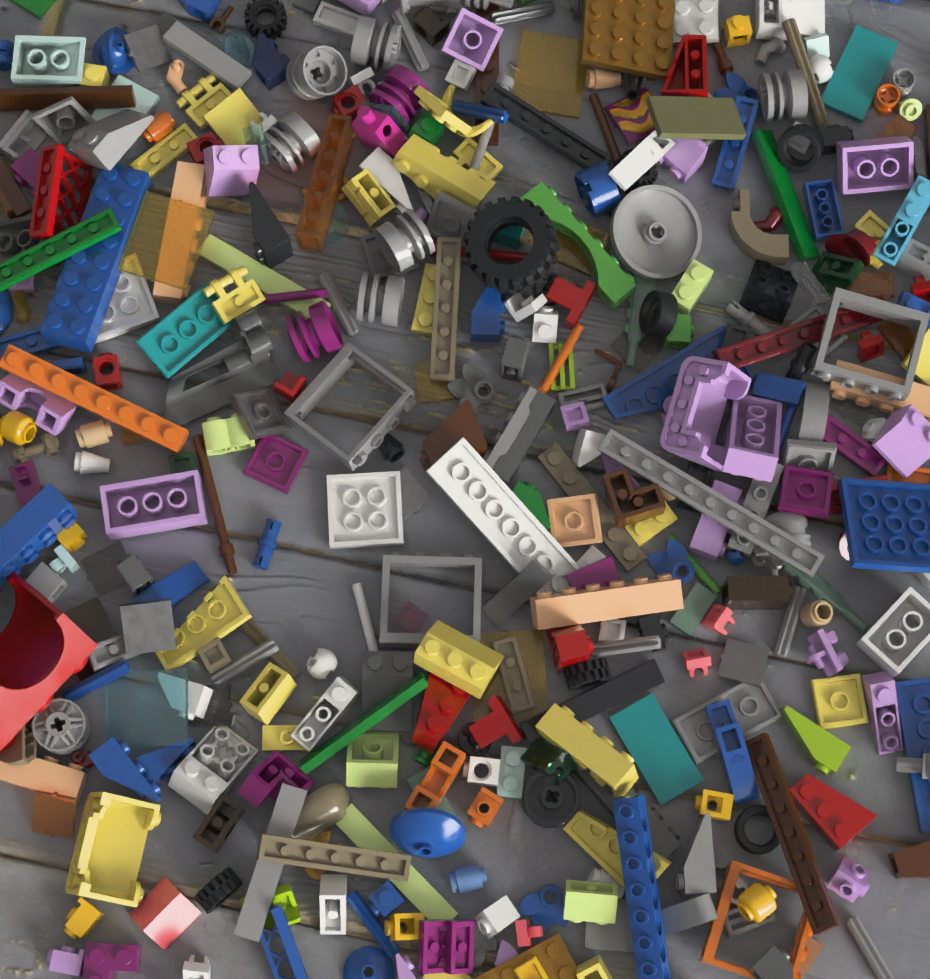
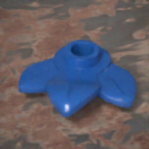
[714,73,757,102]
[648,539,695,583]
[518,884,569,933]

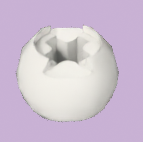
[809,54,834,84]
[306,648,338,680]

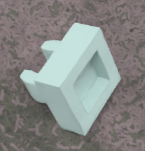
[49,544,81,575]

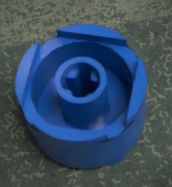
[574,161,623,217]

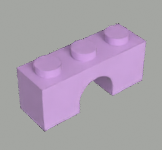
[0,374,77,436]

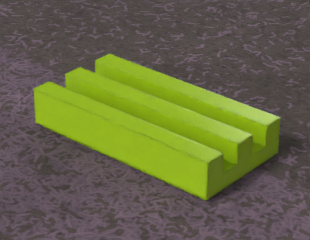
[548,343,575,392]

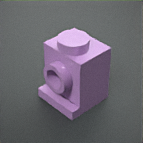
[46,946,85,977]

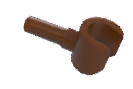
[210,5,234,34]

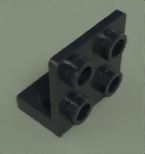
[739,259,800,324]

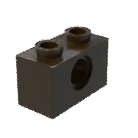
[193,794,245,854]

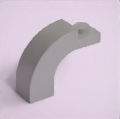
[796,380,830,442]

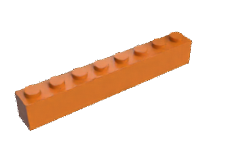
[0,344,189,454]

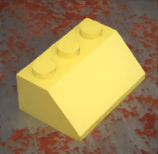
[413,620,504,699]

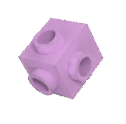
[826,856,871,903]

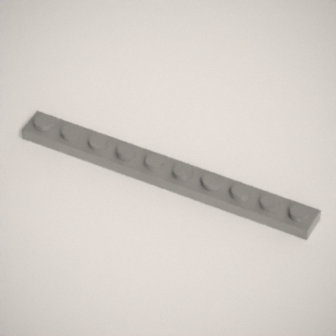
[598,429,825,579]

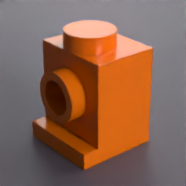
[466,786,504,829]

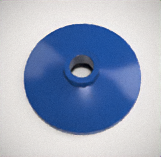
[343,946,395,979]

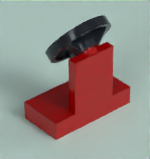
[533,272,596,331]
[457,695,526,757]

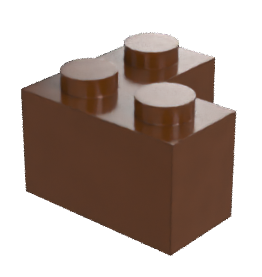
[601,468,666,528]

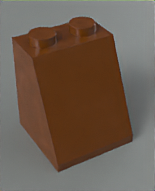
[420,400,487,471]

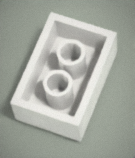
[855,586,930,678]

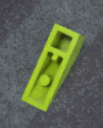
[781,705,851,775]

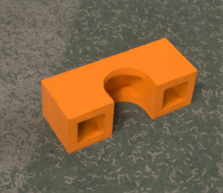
[404,741,466,811]

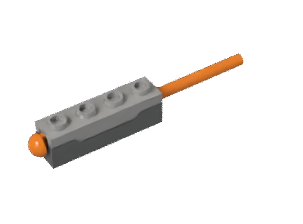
[483,323,584,486]

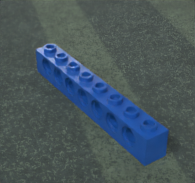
[612,793,671,979]

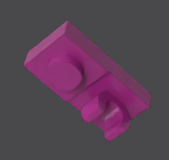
[8,460,42,509]

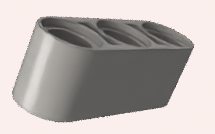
[661,893,718,937]

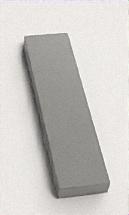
[163,21,252,90]

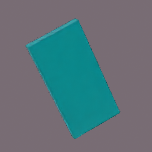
[822,25,899,123]
[135,281,234,379]
[609,693,704,806]

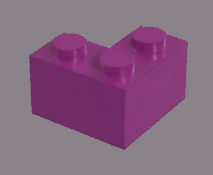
[238,750,315,809]
[82,942,142,979]

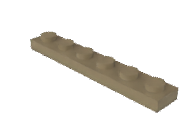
[430,237,462,381]
[537,443,647,573]
[256,833,412,882]

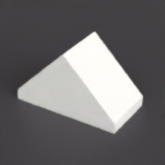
[571,428,606,467]

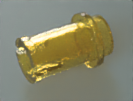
[10,290,32,323]

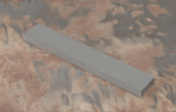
[234,783,307,942]

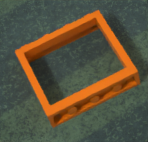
[699,860,813,979]

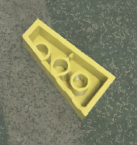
[391,134,496,209]
[535,703,639,798]

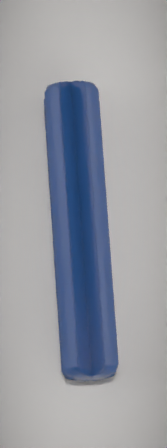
[451,100,509,124]
[61,659,131,702]
[346,891,401,958]

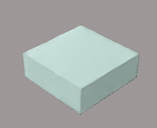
[804,32,830,59]

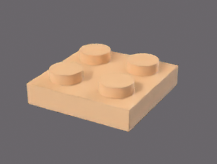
[547,493,603,547]

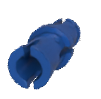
[252,519,282,570]

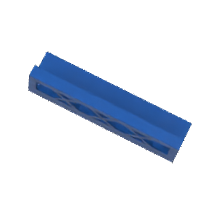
[260,901,309,979]

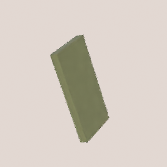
[646,96,746,140]

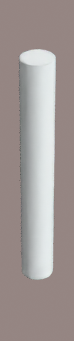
[352,583,379,651]

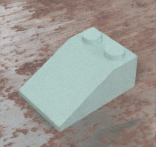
[11,35,86,88]

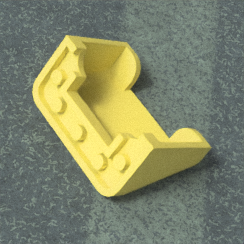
[65,792,161,908]

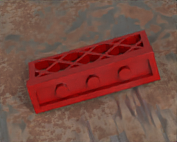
[29,143,93,240]

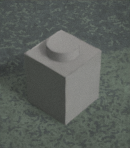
[25,562,68,603]

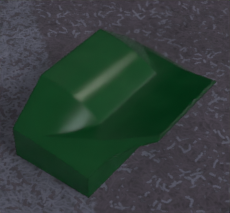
[811,251,865,295]

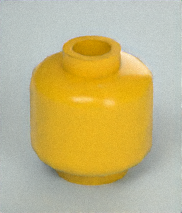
[0,410,37,445]
[737,883,777,922]

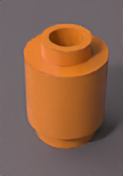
[141,110,176,144]

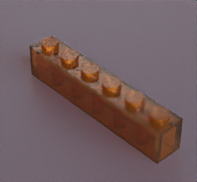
[294,113,356,253]

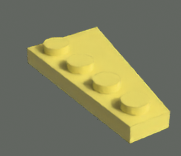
[155,575,252,674]
[563,809,672,889]

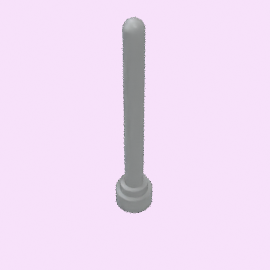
[469,74,515,171]

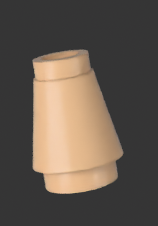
[585,67,621,91]

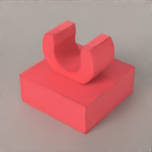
[700,604,735,635]
[681,648,712,678]
[515,919,544,947]

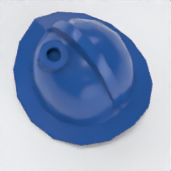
[92,27,134,75]

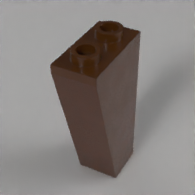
[888,841,930,879]

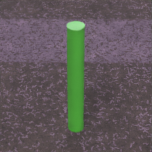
[666,534,722,594]

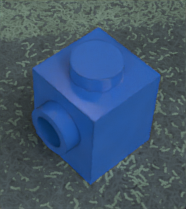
[368,880,405,918]

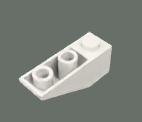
[608,130,675,191]
[359,146,413,216]
[290,676,362,752]

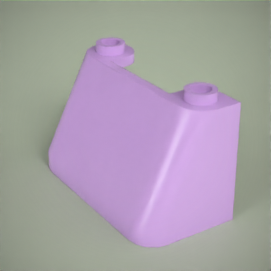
[660,356,751,472]

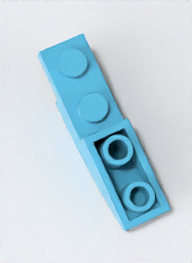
[873,175,930,267]

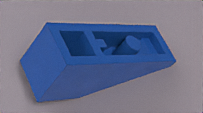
[131,561,209,608]

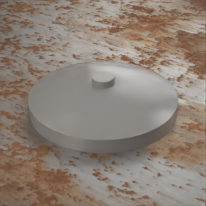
[610,185,702,280]

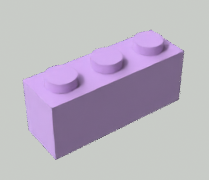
[688,479,744,562]

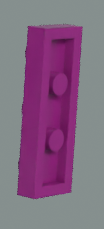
[823,415,887,477]

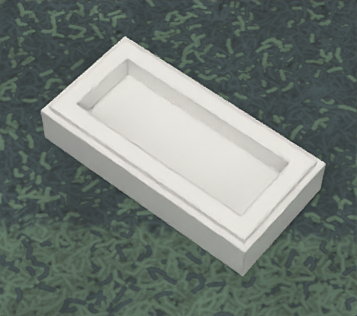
[312,1,361,39]

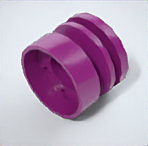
[368,64,430,128]
[285,300,344,363]

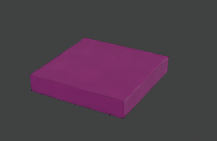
[243,435,309,494]
[778,464,834,519]
[565,556,621,590]

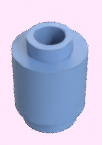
[449,863,487,894]

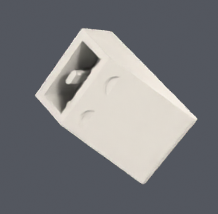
[755,0,825,41]
[168,721,259,815]

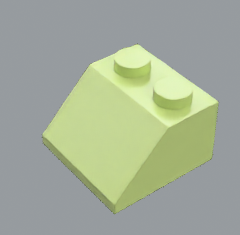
[346,732,399,788]

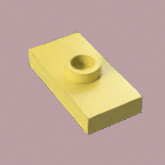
[262,725,313,752]

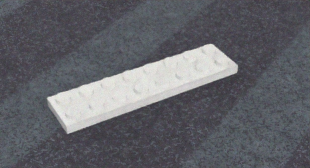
[426,437,581,594]

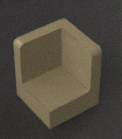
[197,638,232,675]

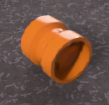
[872,84,900,115]

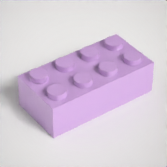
[722,395,782,482]
[99,470,208,540]

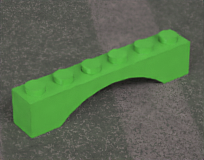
[520,181,636,311]

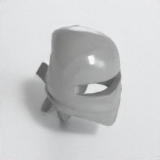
[751,511,812,575]

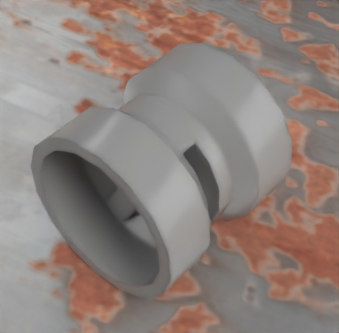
[889,68,916,99]

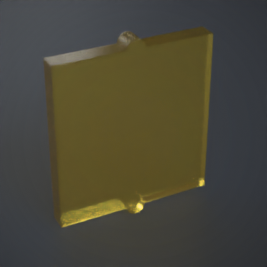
[414,360,458,404]

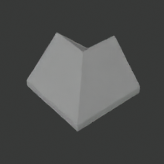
[32,96,96,145]

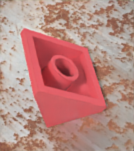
[129,876,202,950]

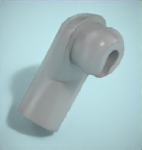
[754,38,786,66]

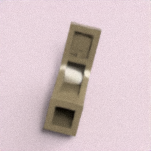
[728,189,789,265]

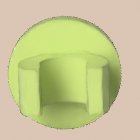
[898,98,922,121]

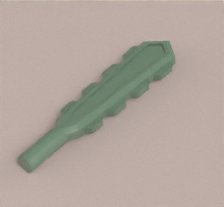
[625,274,658,368]
[782,561,868,632]

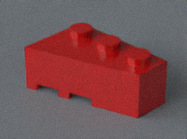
[660,35,708,97]
[545,624,594,674]
[411,671,471,754]
[789,773,878,851]

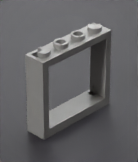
[810,287,930,401]
[284,342,417,471]
[379,552,482,649]

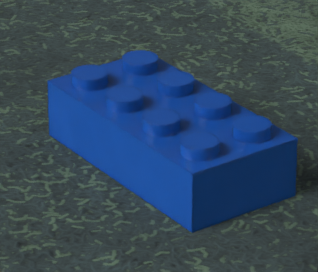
[802,178,845,242]

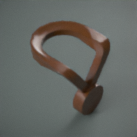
[594,349,622,392]

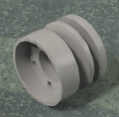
[350,15,402,72]
[286,45,348,101]
[757,69,808,122]
[259,110,322,175]
[373,208,435,273]
[355,271,405,327]
[32,698,92,757]

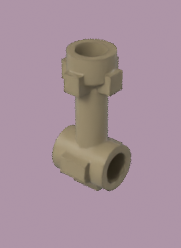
[12,433,60,463]

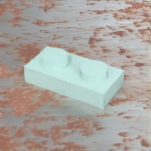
[496,745,527,799]

